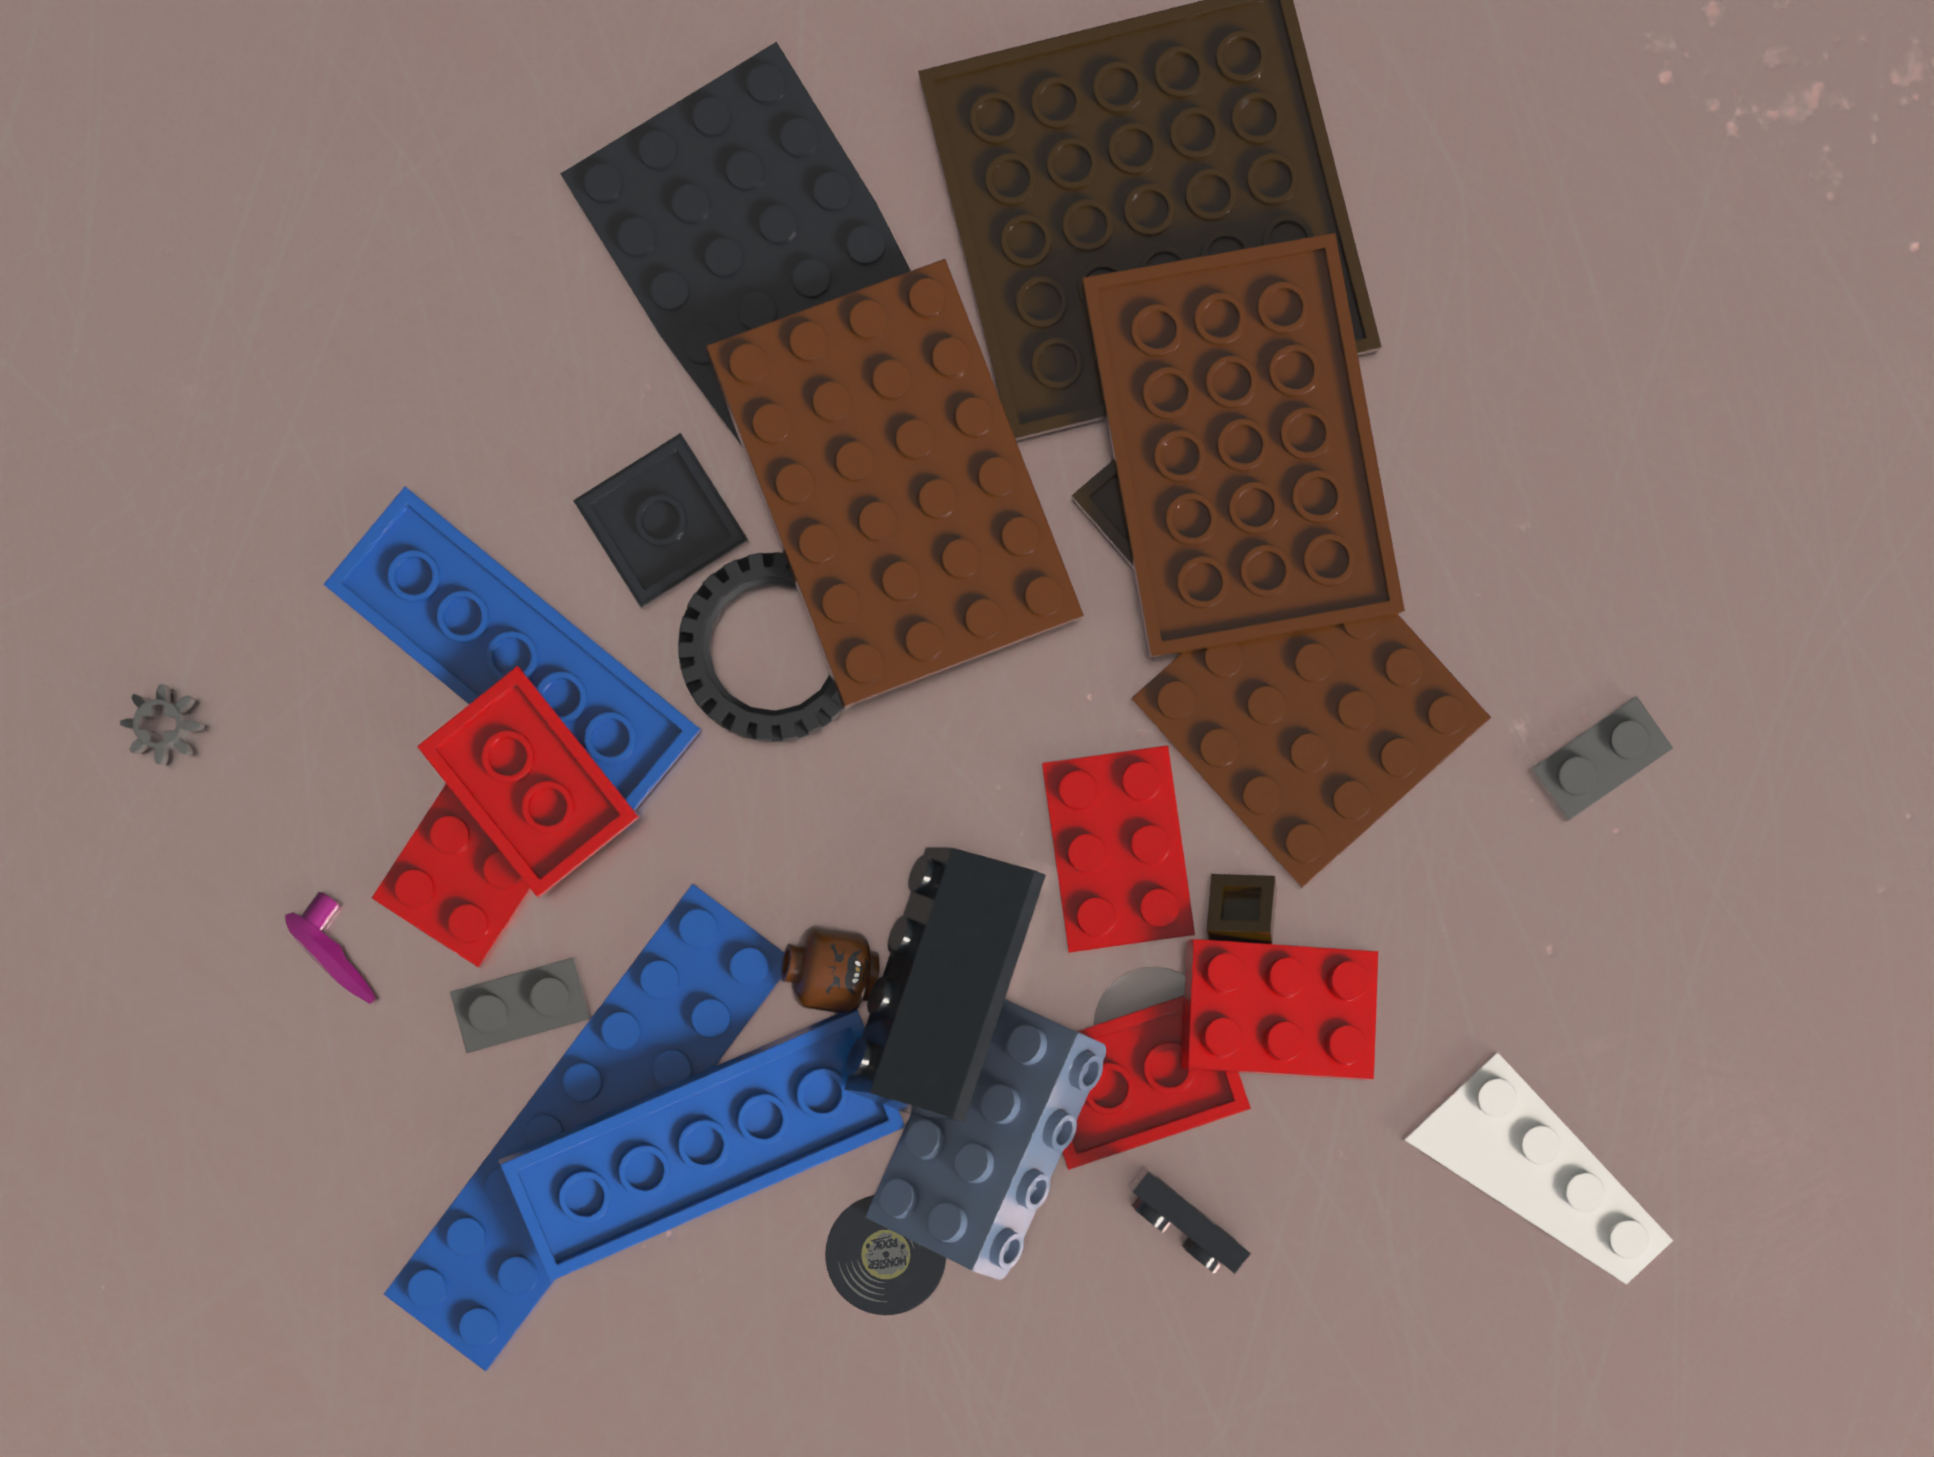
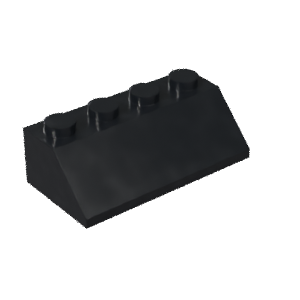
[844,847,1046,1122]

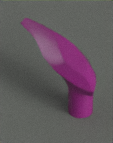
[285,892,376,1004]

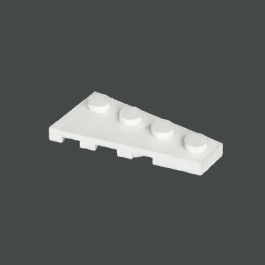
[1402,1052,1673,1284]

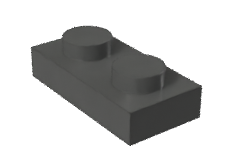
[1529,696,1673,821]
[450,957,592,1053]

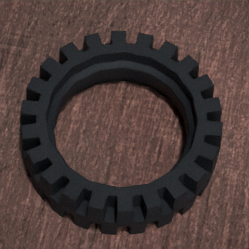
[678,552,845,742]

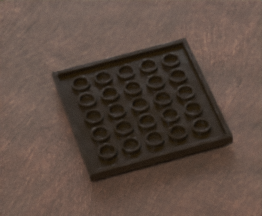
[918,0,1382,441]

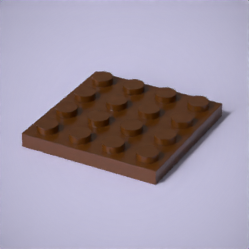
[1130,614,1491,888]

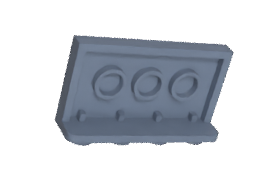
[865,999,1106,1280]

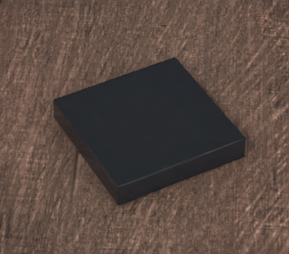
[573,433,749,609]

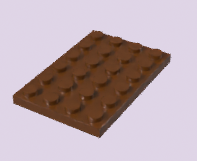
[1082,233,1405,658]
[705,259,1084,708]

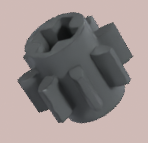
[120,684,204,765]

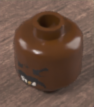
[781,925,880,1013]

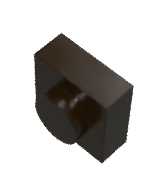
[1206,874,1277,944]

